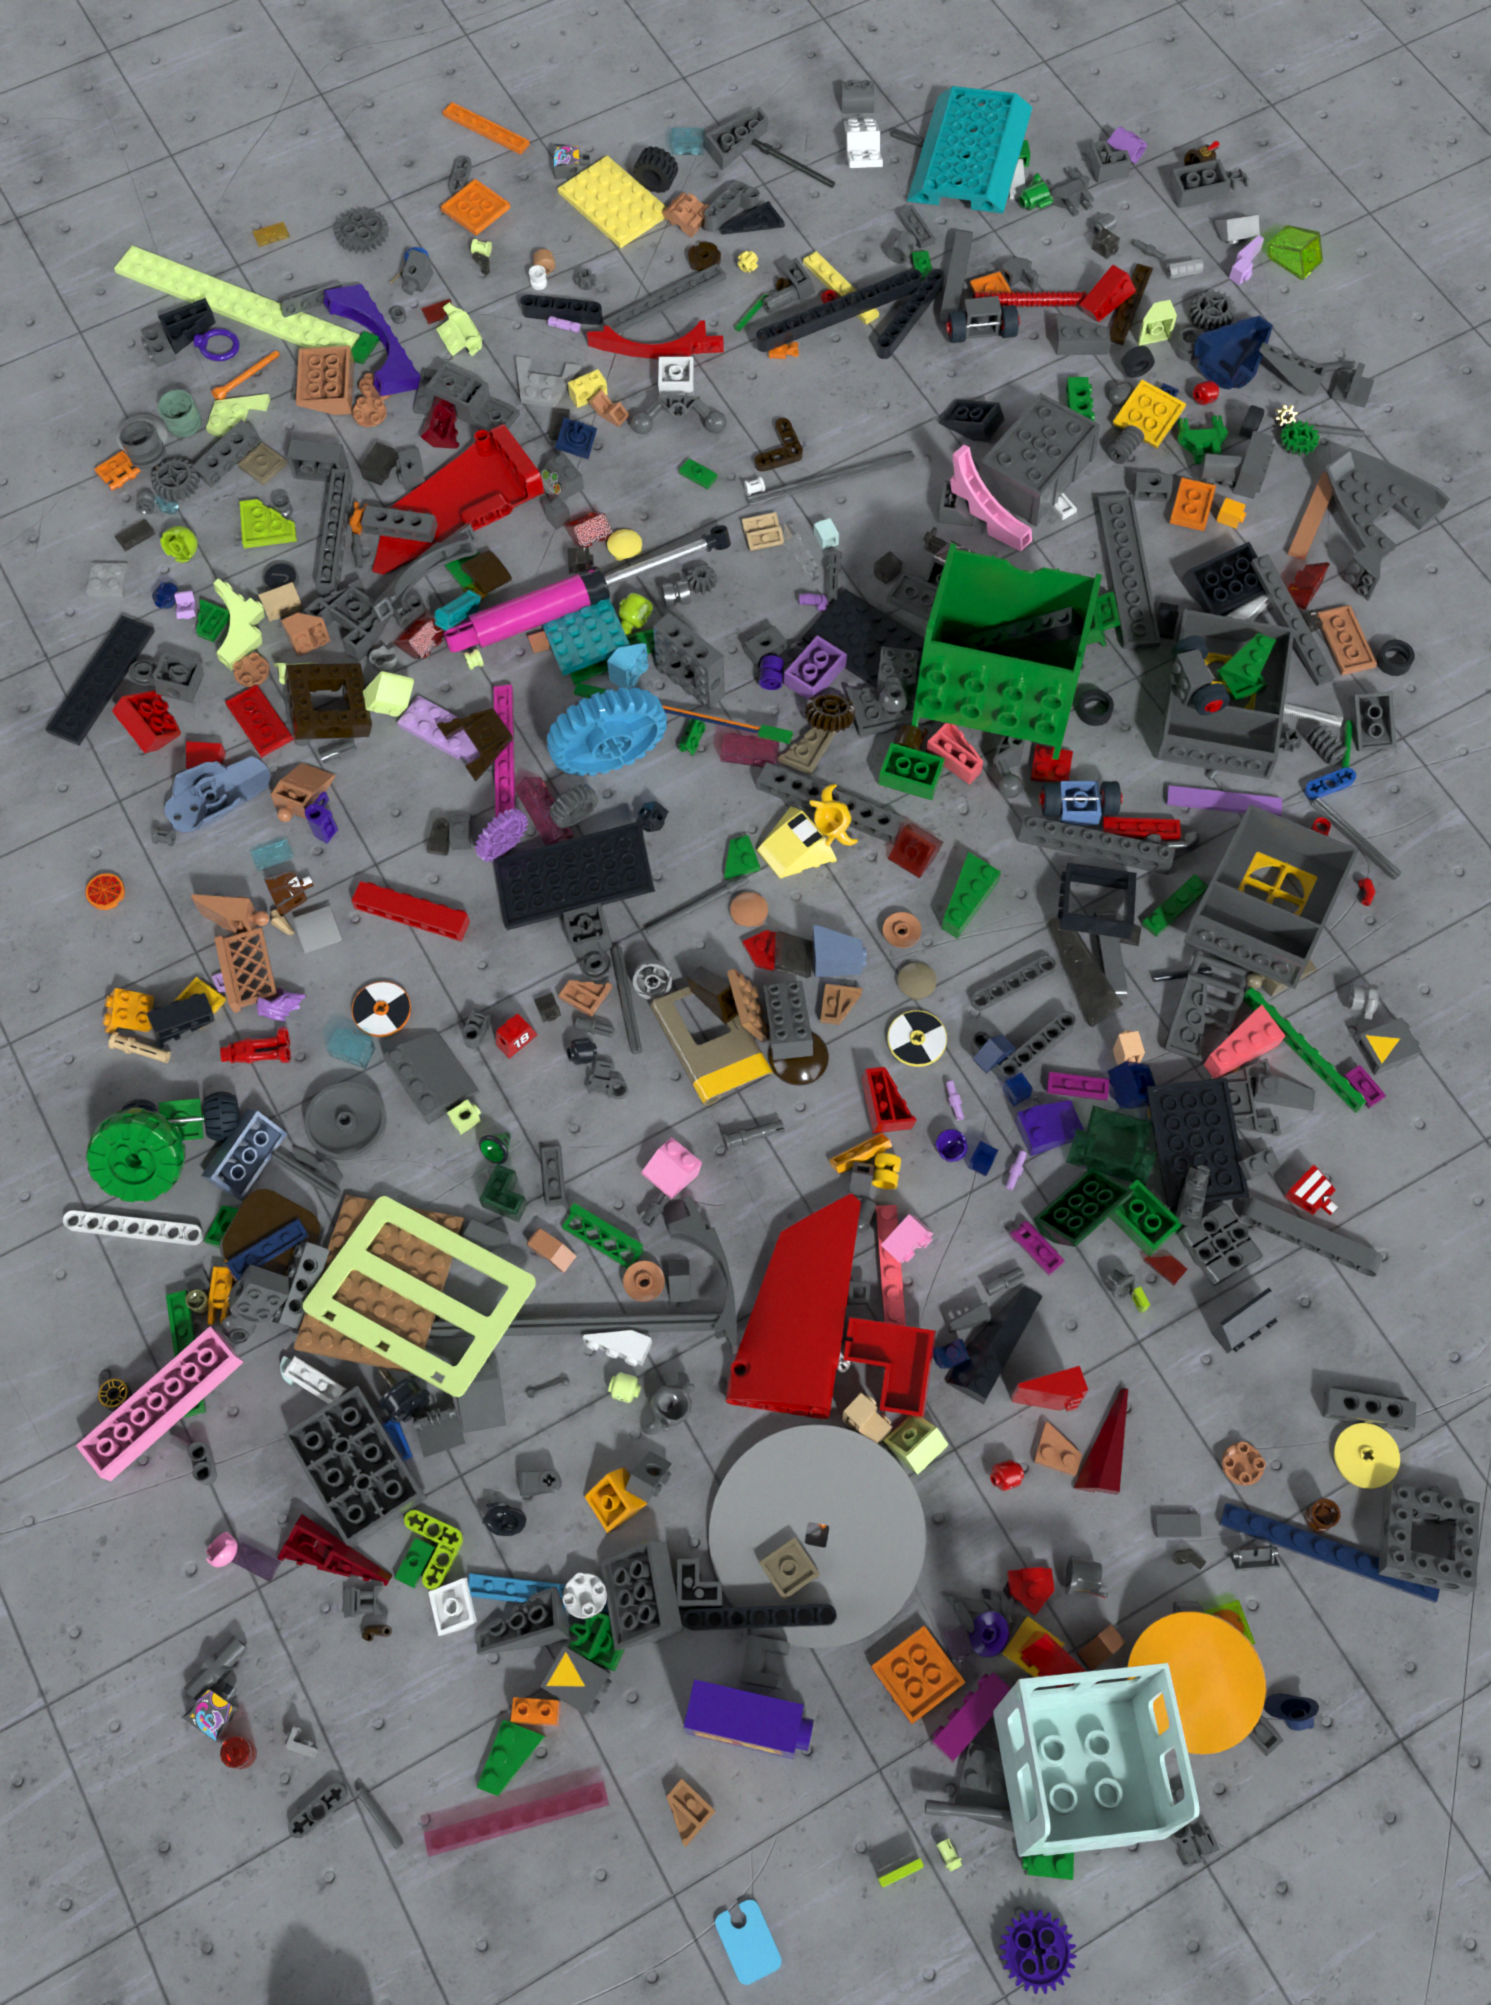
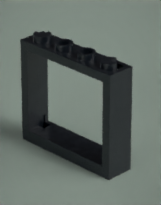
[1057,863,1137,939]

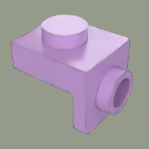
[174,590,197,619]

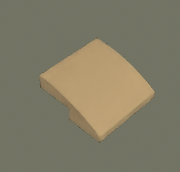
[742,512,785,551]

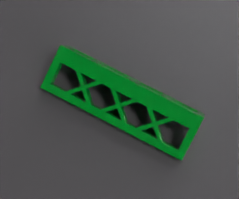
[562,1203,644,1269]

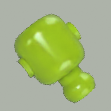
[618,592,653,636]

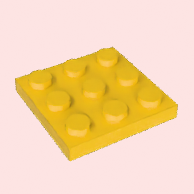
[1113,380,1186,449]

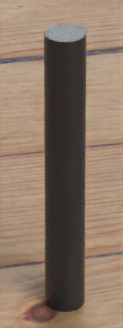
[1153,967,1212,982]

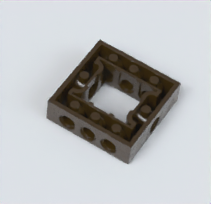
[284,663,372,740]

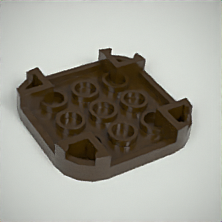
[219,1189,321,1277]

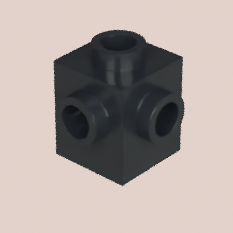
[636,801,669,832]

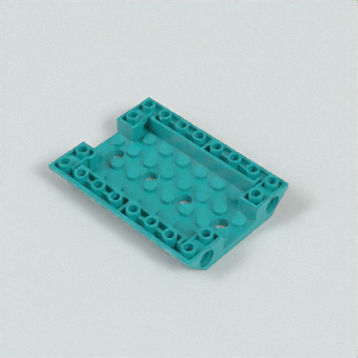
[907,86,1033,214]

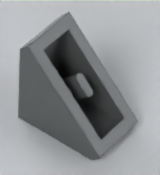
[669,1261,691,1303]

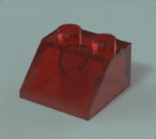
[564,511,612,549]
[1287,562,1330,610]
[393,618,444,659]
[888,823,944,878]

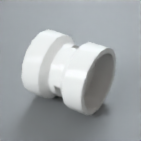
[529,265,547,290]

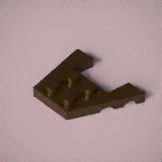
[437,708,513,782]

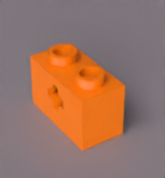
[511,1697,561,1726]

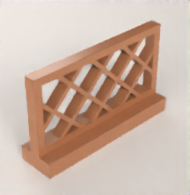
[214,928,278,1013]

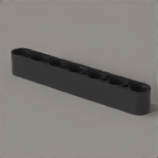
[877,269,944,359]
[682,1604,837,1631]

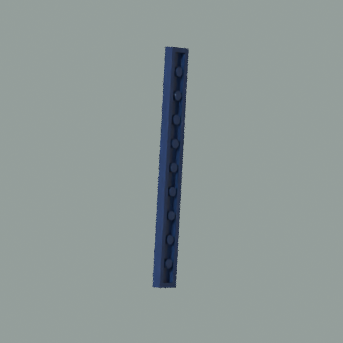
[1219,1503,1440,1603]

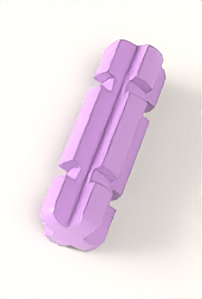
[548,316,581,333]

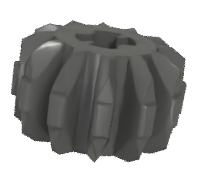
[686,564,717,595]

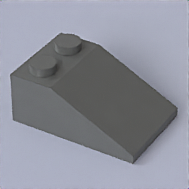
[1349,692,1397,751]
[453,1358,506,1433]

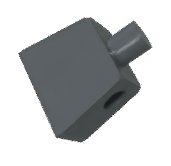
[402,250,434,295]

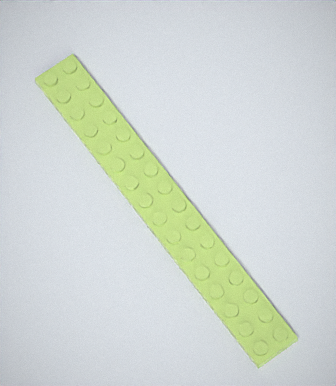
[114,245,360,349]

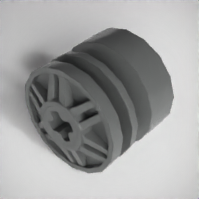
[119,421,166,469]

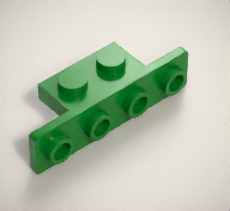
[1097,592,1121,647]

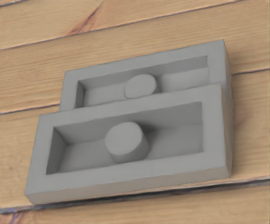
[293,906,343,954]

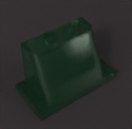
[1066,1105,1157,1186]

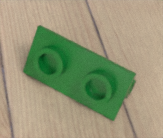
[678,719,706,756]

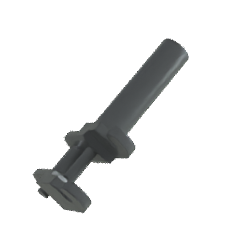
[1228,169,1249,190]

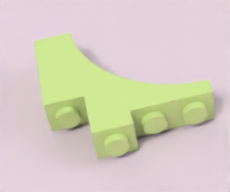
[213,579,265,671]

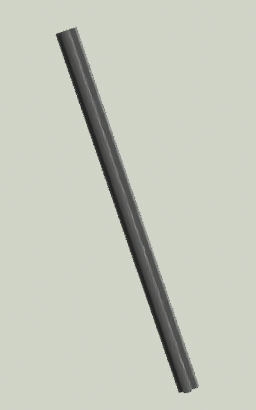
[429,1311,723,1338]

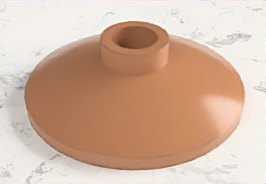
[883,912,922,948]
[623,1261,665,1302]

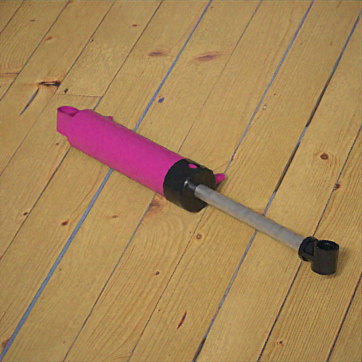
[444,525,731,652]

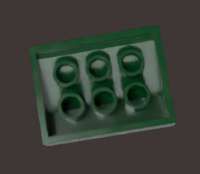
[1033,1166,1135,1247]

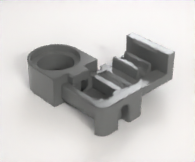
[587,1061,628,1099]

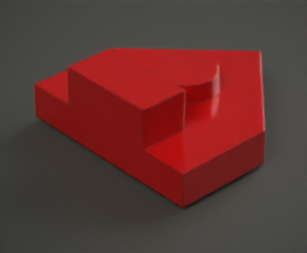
[742,930,785,971]
[1007,1567,1055,1616]

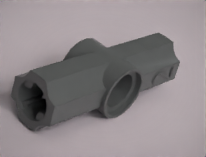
[184,1635,248,1701]

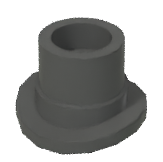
[1105,1269,1135,1299]

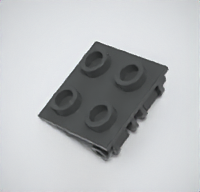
[413,1403,466,1458]

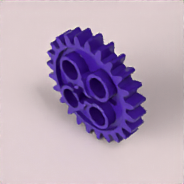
[999,1910,1077,1994]

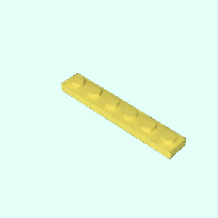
[803,251,879,325]

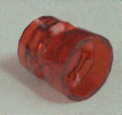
[220,1736,257,1770]

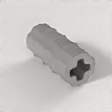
[1166,258,1203,279]

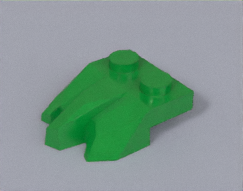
[568,1613,625,1672]

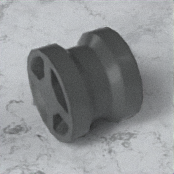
[136,492,155,515]

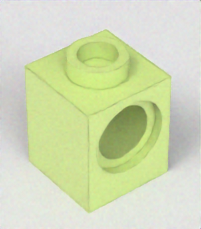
[447,1100,481,1135]

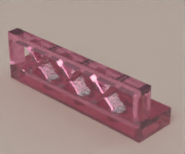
[515,777,574,846]

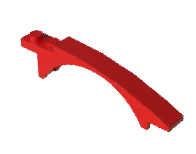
[587,320,724,359]

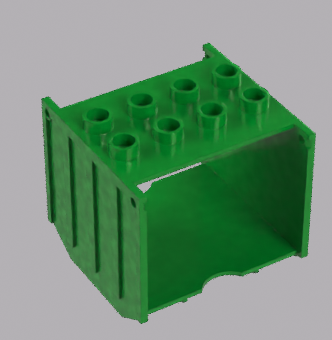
[912,543,1102,760]

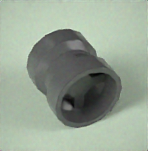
[272,494,293,519]

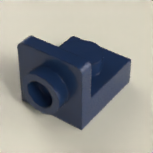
[933,1339,970,1369]

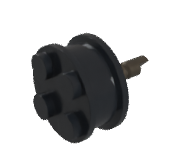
[377,1367,430,1423]

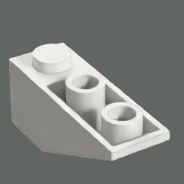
[583,1330,652,1366]

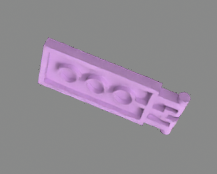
[397,696,481,764]

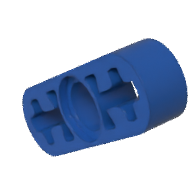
[1304,767,1356,800]

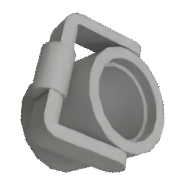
[1348,984,1379,1020]

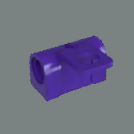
[305,791,338,844]

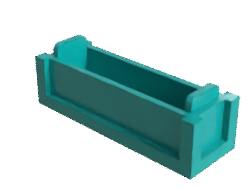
[435,590,481,631]

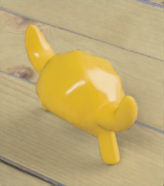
[809,784,858,846]

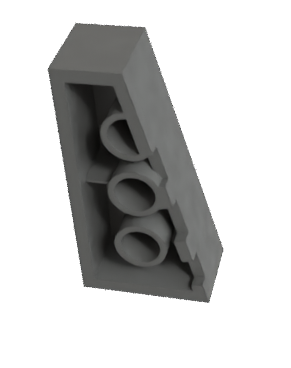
[705,107,768,170]

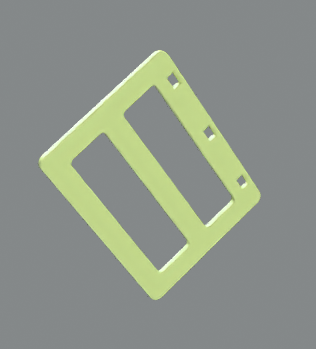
[303,1196,536,1397]

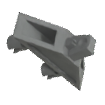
[1176,1165,1210,1230]

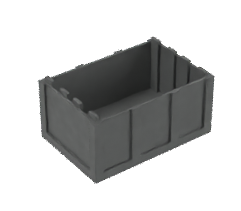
[979,393,1100,527]

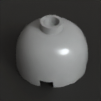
[633,959,672,1000]

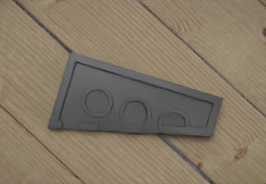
[1163,975,1208,1063]

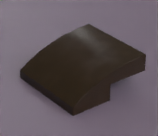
[461,550,512,595]

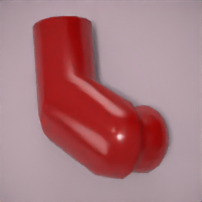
[1358,877,1376,906]

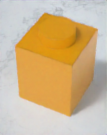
[1216,498,1247,529]

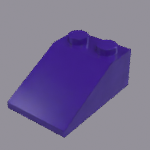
[1015,1100,1087,1156]

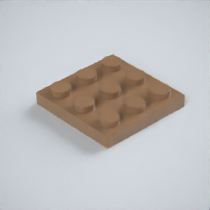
[727,969,769,1042]

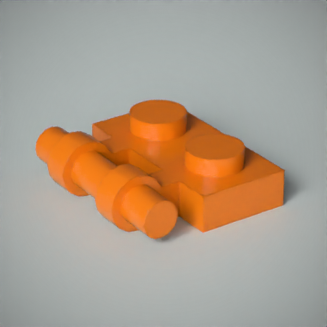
[94,450,141,491]

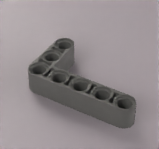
[971,1011,1076,1083]

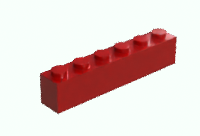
[351,881,470,942]

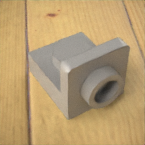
[284,1726,318,1759]

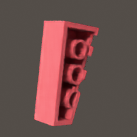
[1204,1005,1285,1079]

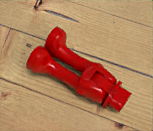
[220,1027,291,1064]

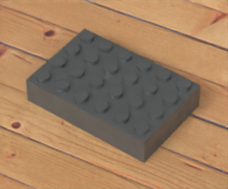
[283,1386,427,1548]

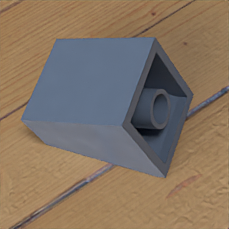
[812,925,867,977]

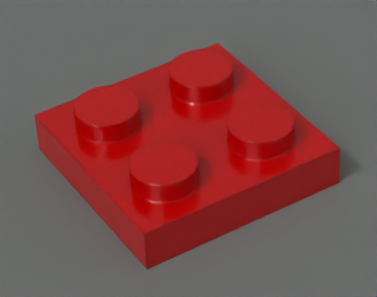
[1030,745,1073,783]

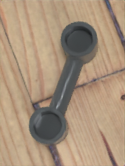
[1146,832,1200,849]

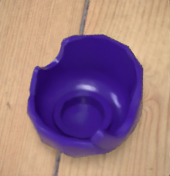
[936,1129,968,1163]

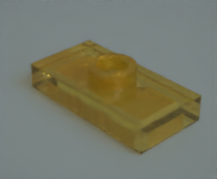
[253,222,290,247]

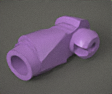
[799,592,828,612]

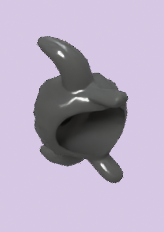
[642,1372,695,1435]

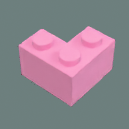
[881,1214,934,1263]

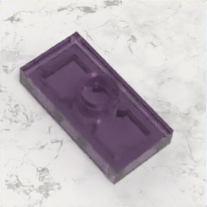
[231,1542,281,1582]

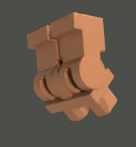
[662,193,710,238]

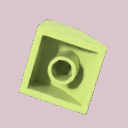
[1138,300,1177,346]
[363,671,414,717]
[883,1415,948,1474]

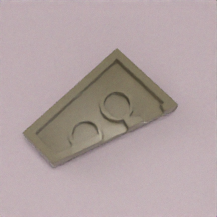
[778,726,837,775]

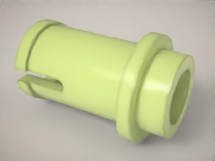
[936,1838,962,1872]

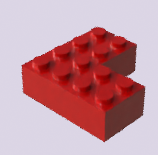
[843,1317,936,1417]

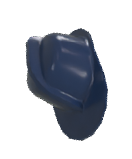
[1263,1693,1319,1731]

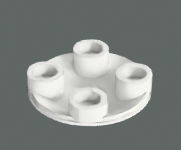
[563,1573,607,1619]

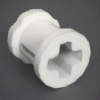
[744,476,765,496]

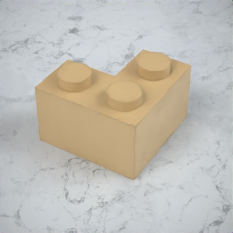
[842,1393,892,1445]

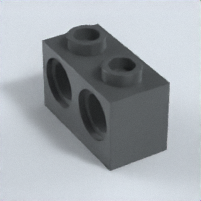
[141,325,176,367]

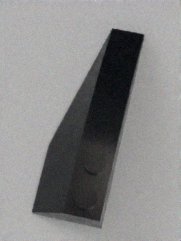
[946,1286,1043,1405]

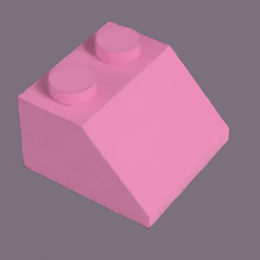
[641,1137,702,1199]

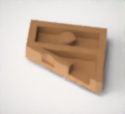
[820,984,863,1025]
[666,1779,716,1847]

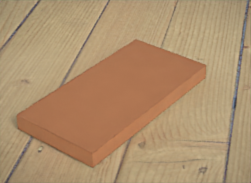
[1315,605,1377,676]

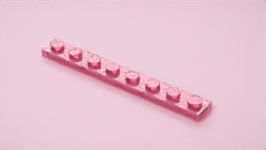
[424,1781,609,1857]

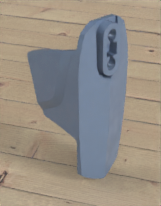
[165,756,271,833]

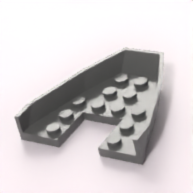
[1325,448,1450,560]

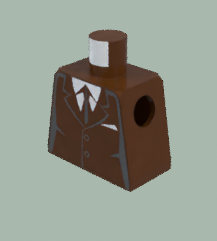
[264,871,314,916]

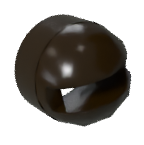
[776,277,790,291]

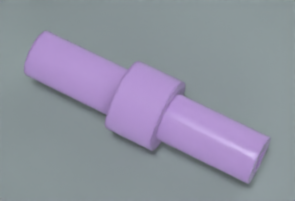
[946,1081,964,1121]
[1006,1151,1027,1190]

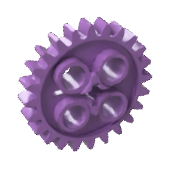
[475,808,528,862]

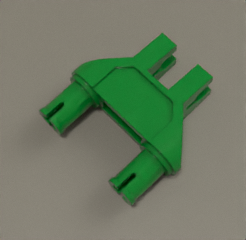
[1177,415,1228,464]

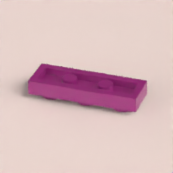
[1047,1072,1109,1101]

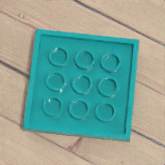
[542,598,630,676]

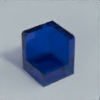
[1003,1072,1033,1107]
[968,1141,999,1176]

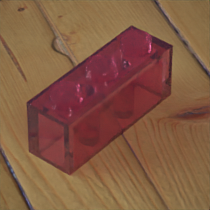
[721,733,780,767]

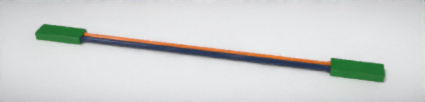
[574,683,793,744]

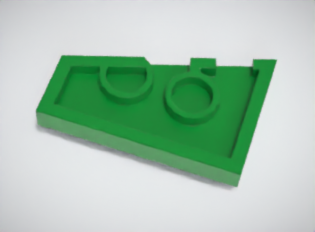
[1219,633,1276,687]
[477,1720,546,1797]

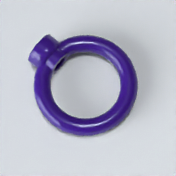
[194,328,240,362]

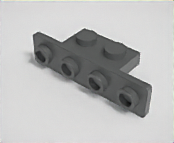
[281,282,342,318]

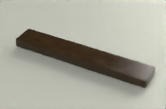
[1110,263,1153,345]

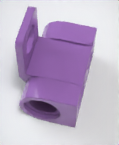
[1107,126,1148,164]

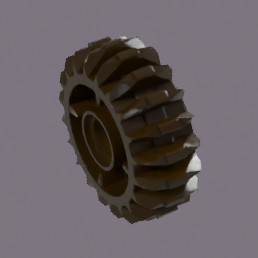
[805,692,855,733]

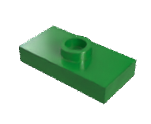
[911,251,932,281]
[351,331,380,365]
[679,459,718,490]
[394,1538,436,1589]

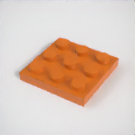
[440,179,511,236]
[871,1626,966,1725]

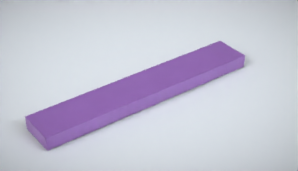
[1167,785,1282,817]

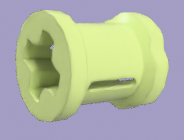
[471,239,492,257]

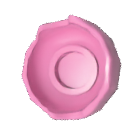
[206,1532,238,1568]

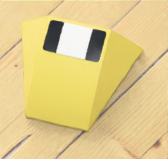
[757,806,837,878]

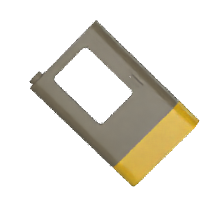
[650,976,774,1106]

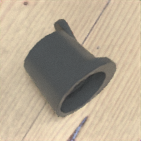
[1065,1555,1108,1598]

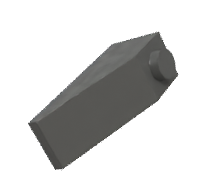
[1253,1074,1315,1111]

